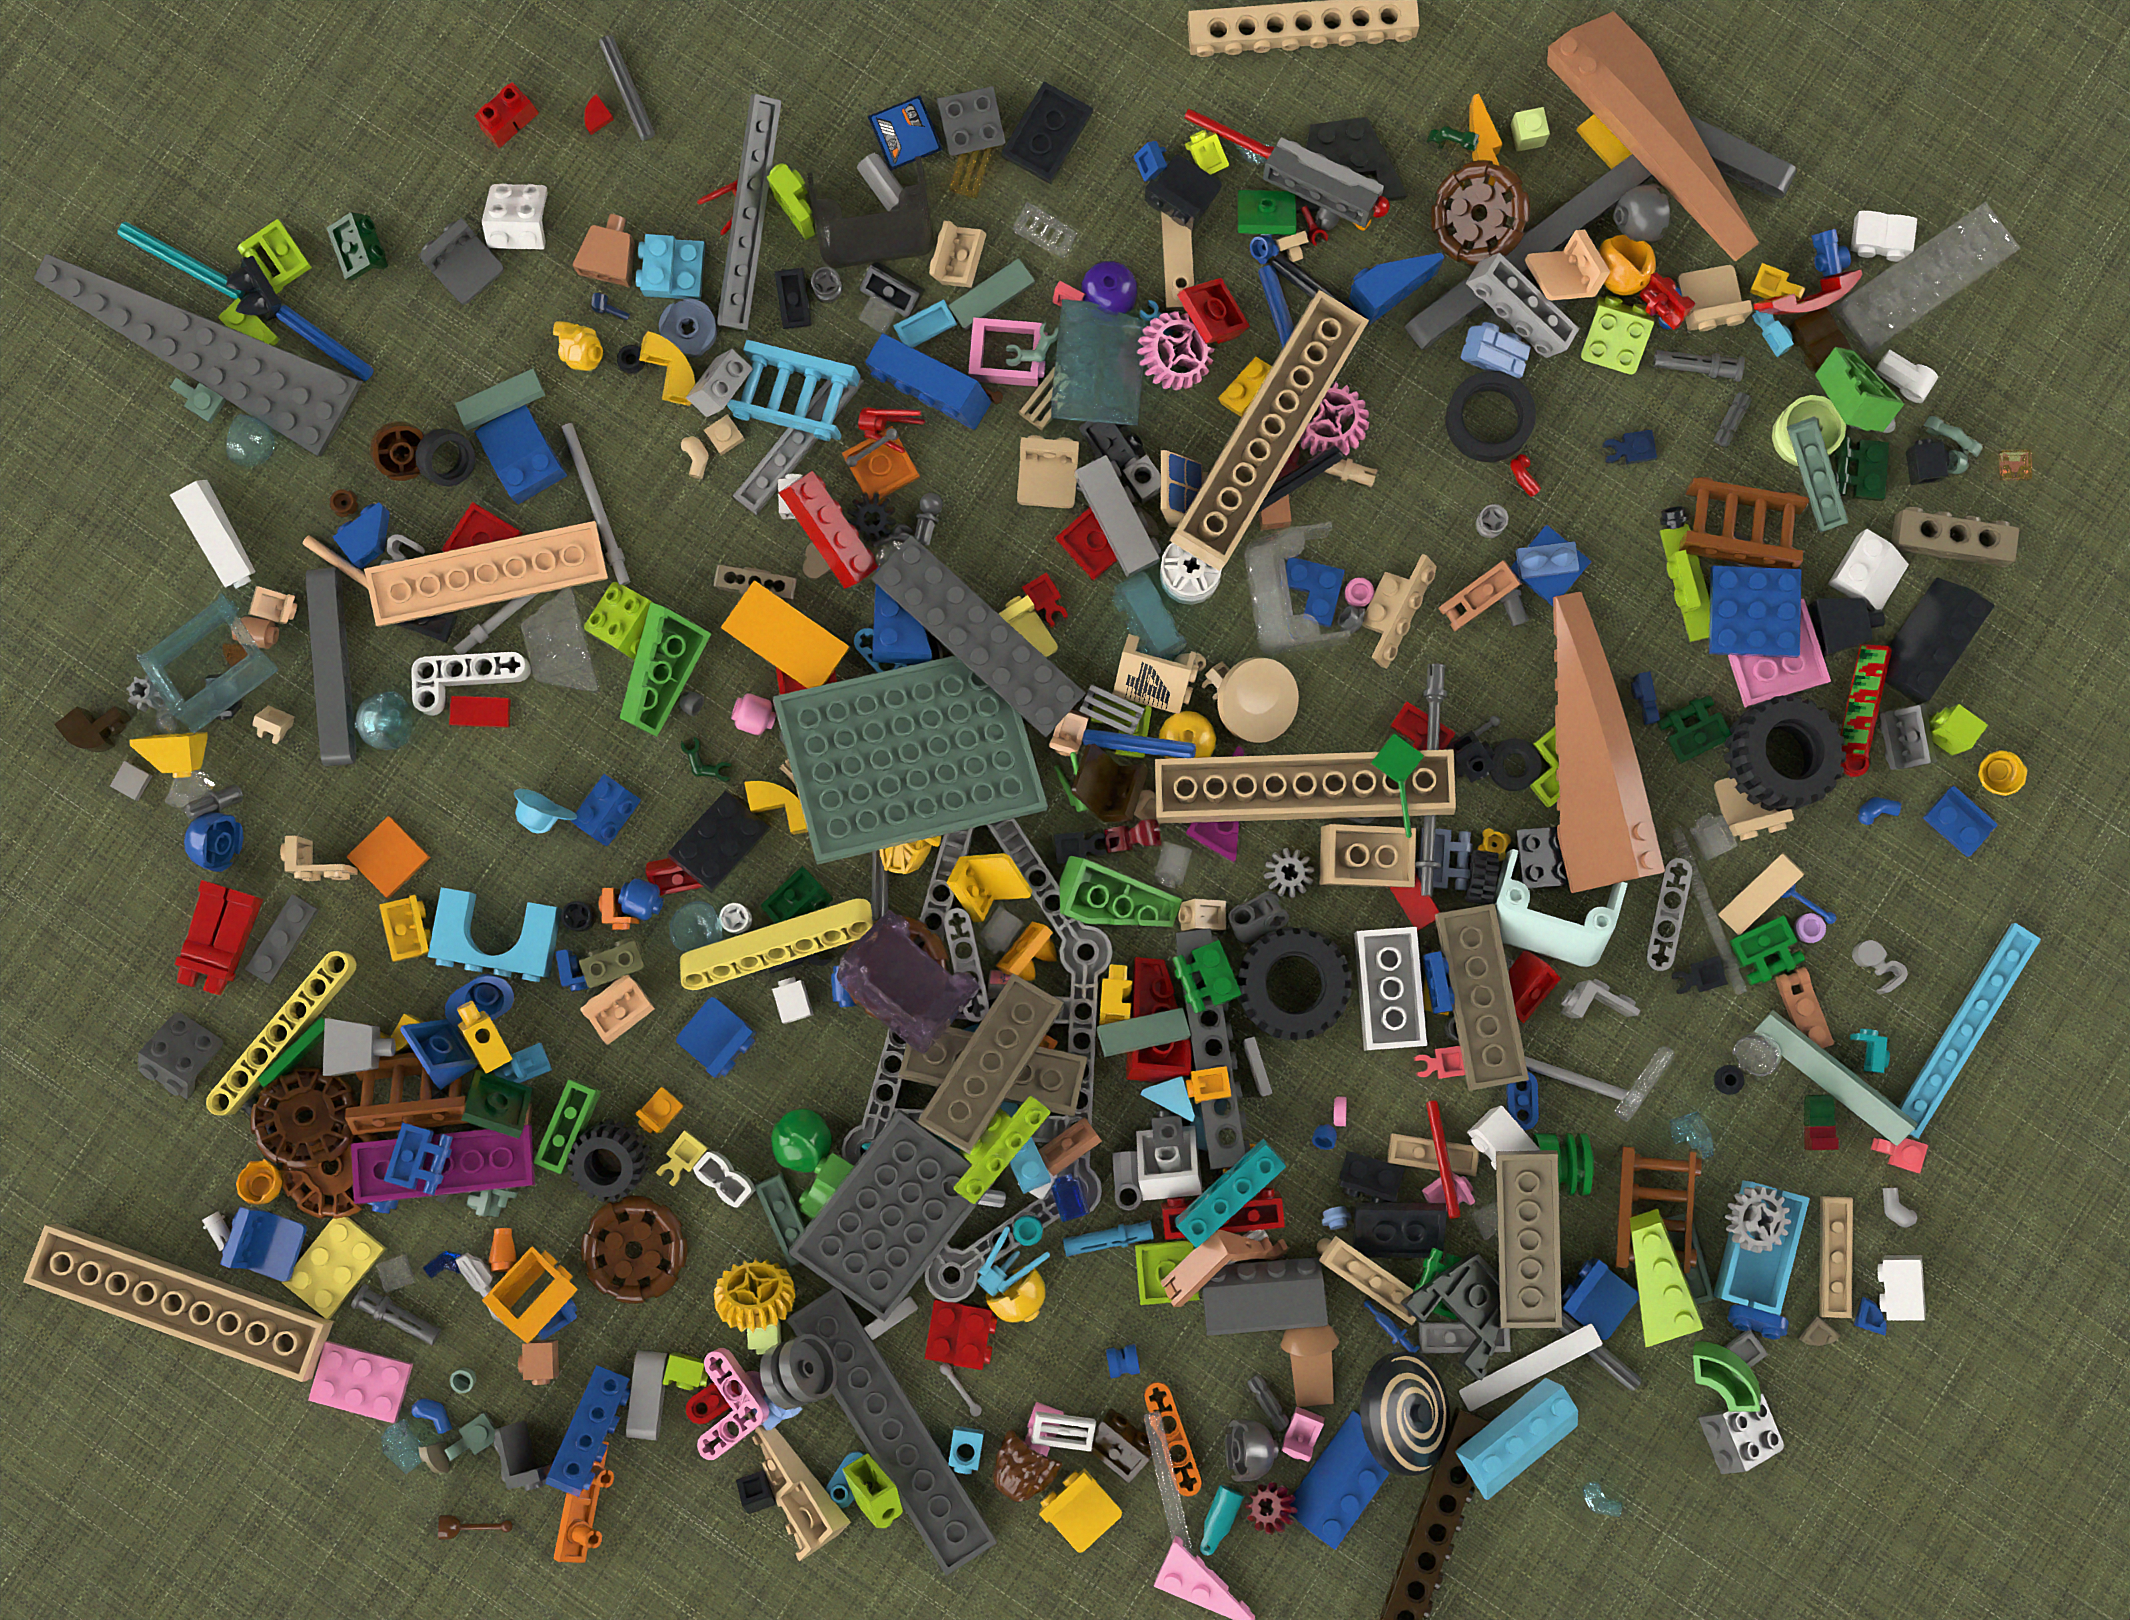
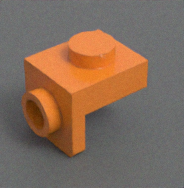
[599,888,639,930]

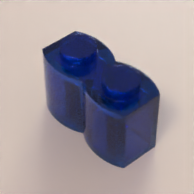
[1050,1173,1090,1222]

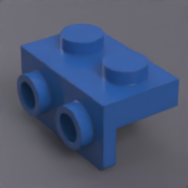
[570,774,641,846]

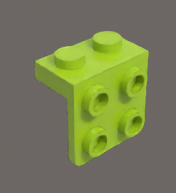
[1581,295,1655,374]
[584,582,653,661]

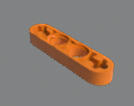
[1144,1381,1202,1497]

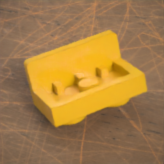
[1218,356,1272,418]
[379,895,431,963]

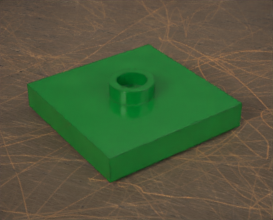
[1237,190,1296,235]

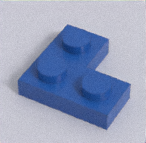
[1281,556,1345,627]

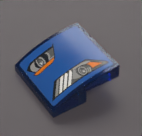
[867,95,943,171]

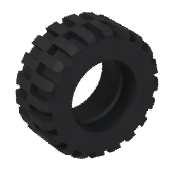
[1724,695,1846,812]
[1237,927,1352,1040]

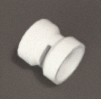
[719,903,752,934]

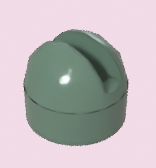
[1947,450,1969,474]
[450,1367,476,1393]

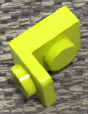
[1185,130,1229,175]

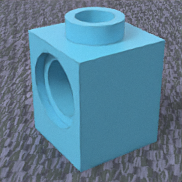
[948,1426,985,1474]

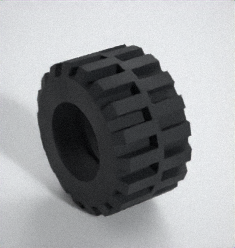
[568,1119,650,1202]

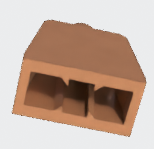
[573,214,635,287]

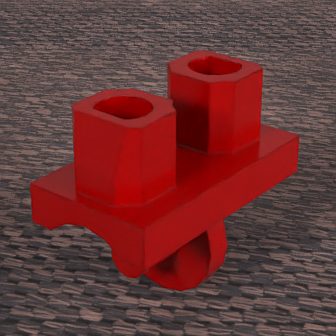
[1639,272,1695,330]

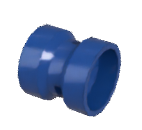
[1106,1344,1140,1379]

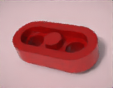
[686,1376,741,1424]

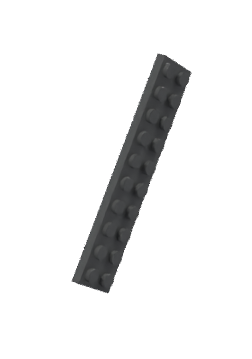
[787,1287,997,1576]

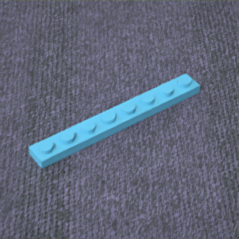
[1898,923,2041,1139]

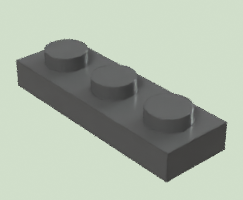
[245,894,320,985]

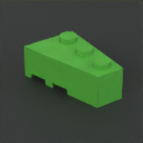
[1815,347,1904,432]

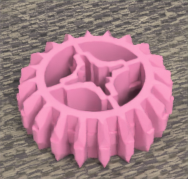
[1137,311,1215,391]
[1299,381,1369,456]

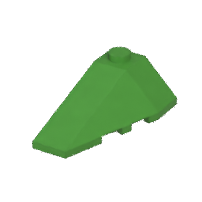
[1059,856,1183,927]

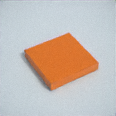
[842,426,920,500]
[346,816,431,899]

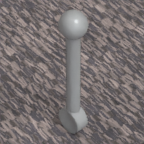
[940,1363,982,1416]

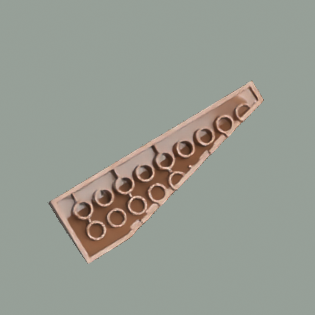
[1547,11,1759,261]
[1553,592,1665,893]

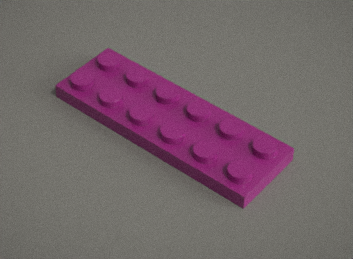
[351,1125,535,1204]

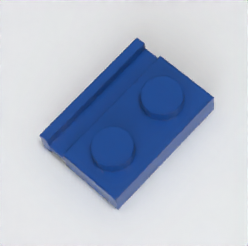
[1922,785,1998,857]

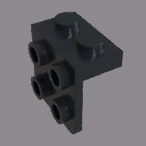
[1144,155,1222,231]

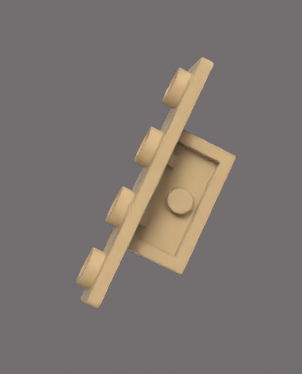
[1362,554,1437,669]

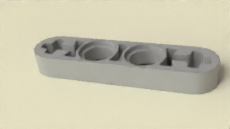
[1647,858,1692,971]
[944,908,990,1022]

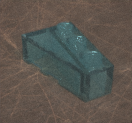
[1112,571,1187,660]

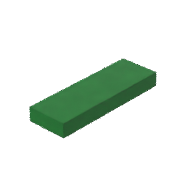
[258,1017,331,1088]

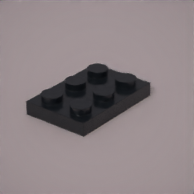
[1001,81,1093,184]
[667,790,770,893]
[1353,1203,1447,1258]

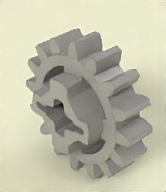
[1725,1186,1791,1253]

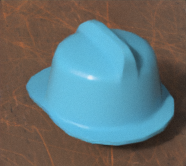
[514,789,577,833]

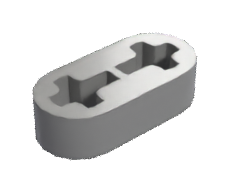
[864,1296,918,1340]

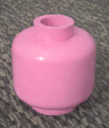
[731,693,776,735]

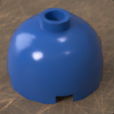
[184,812,244,872]

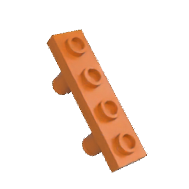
[553,1441,614,1563]

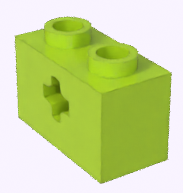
[1929,704,1988,756]

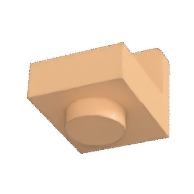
[248,586,297,625]
[1049,709,1090,756]

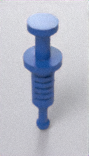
[1364,1300,1420,1353]

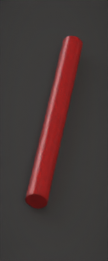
[1426,1101,1461,1219]

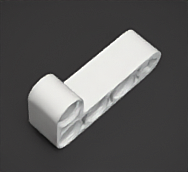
[412,652,531,716]

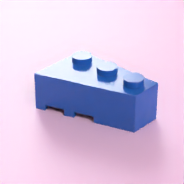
[872,568,932,665]

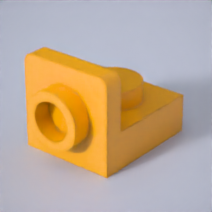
[1186,1066,1232,1104]
[635,1087,685,1134]

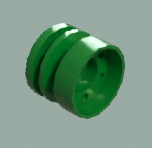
[1532,1133,1594,1196]

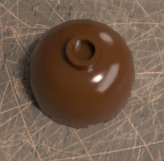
[370,421,425,481]

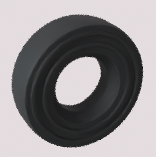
[1490,738,1541,791]

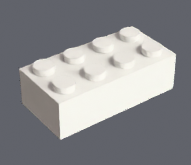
[1354,927,1427,1051]

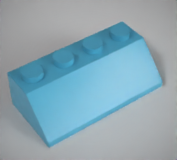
[1455,1378,1578,1500]

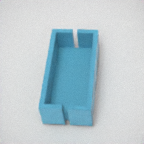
[1713,1180,1810,1315]

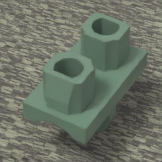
[467,1188,518,1217]

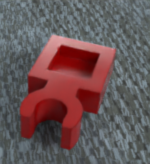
[1022,572,1068,628]

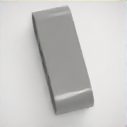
[626,1350,669,1441]

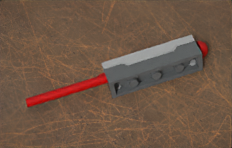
[1184,108,1390,228]

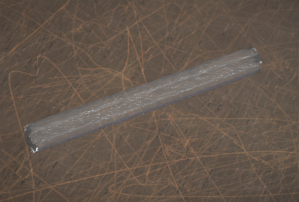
[1143,1412,1193,1555]

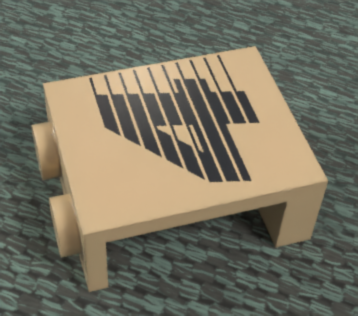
[1113,634,1199,713]

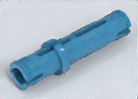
[1063,1220,1154,1257]

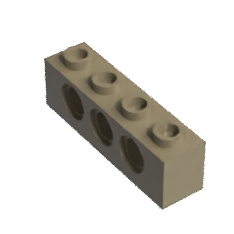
[1891,507,2020,567]

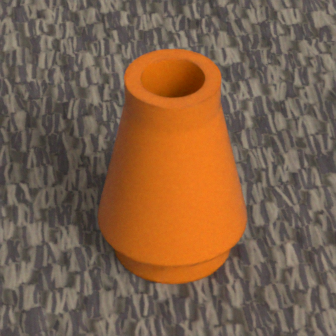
[488,1228,518,1272]

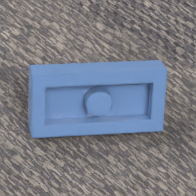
[1516,542,1579,579]

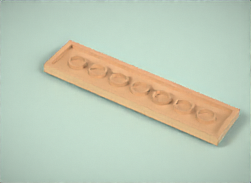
[364,521,608,627]

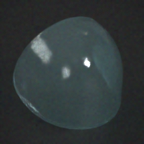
[227,414,275,467]
[669,901,723,952]

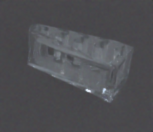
[1013,202,1078,259]

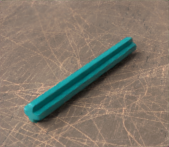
[117,222,245,300]

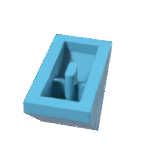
[1140,1076,1201,1122]

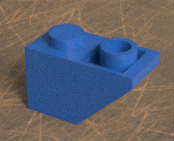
[333,502,390,569]

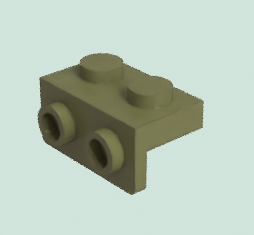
[579,938,644,988]

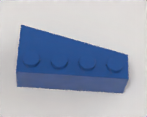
[865,333,992,431]

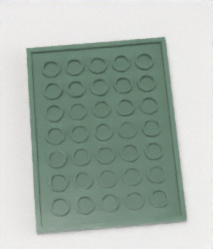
[773,656,1048,865]

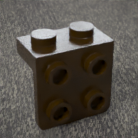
[1072,744,1149,822]

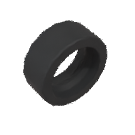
[415,428,475,487]

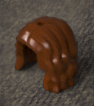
[993,1429,1062,1502]

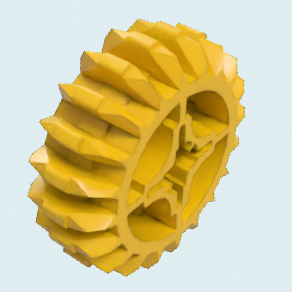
[714,1258,795,1333]

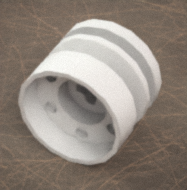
[1160,543,1222,605]

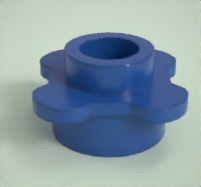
[1250,234,1279,264]

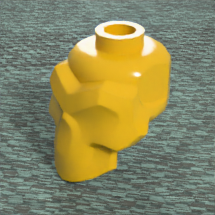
[553,321,603,371]

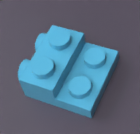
[636,234,706,300]

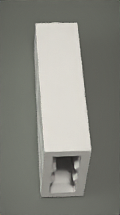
[170,479,256,589]

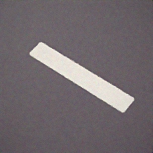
[1459,1324,1602,1411]

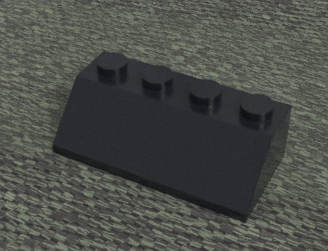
[1885,578,1995,705]

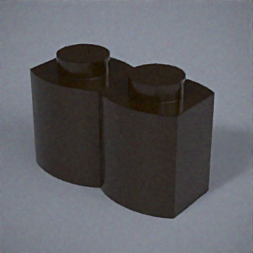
[1789,307,1852,373]

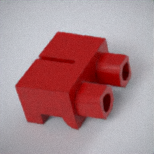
[474,82,539,149]

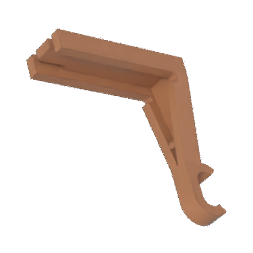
[1161,1230,1288,1307]

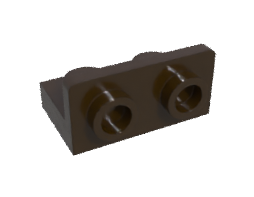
[1085,1408,1157,1483]

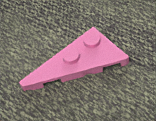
[1154,1535,1255,1620]

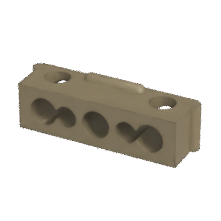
[713,565,797,603]

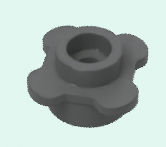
[1337,605,1365,634]

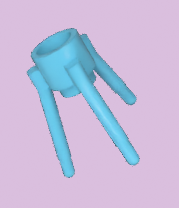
[977,1226,1050,1297]

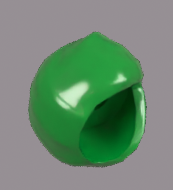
[771,1108,832,1173]

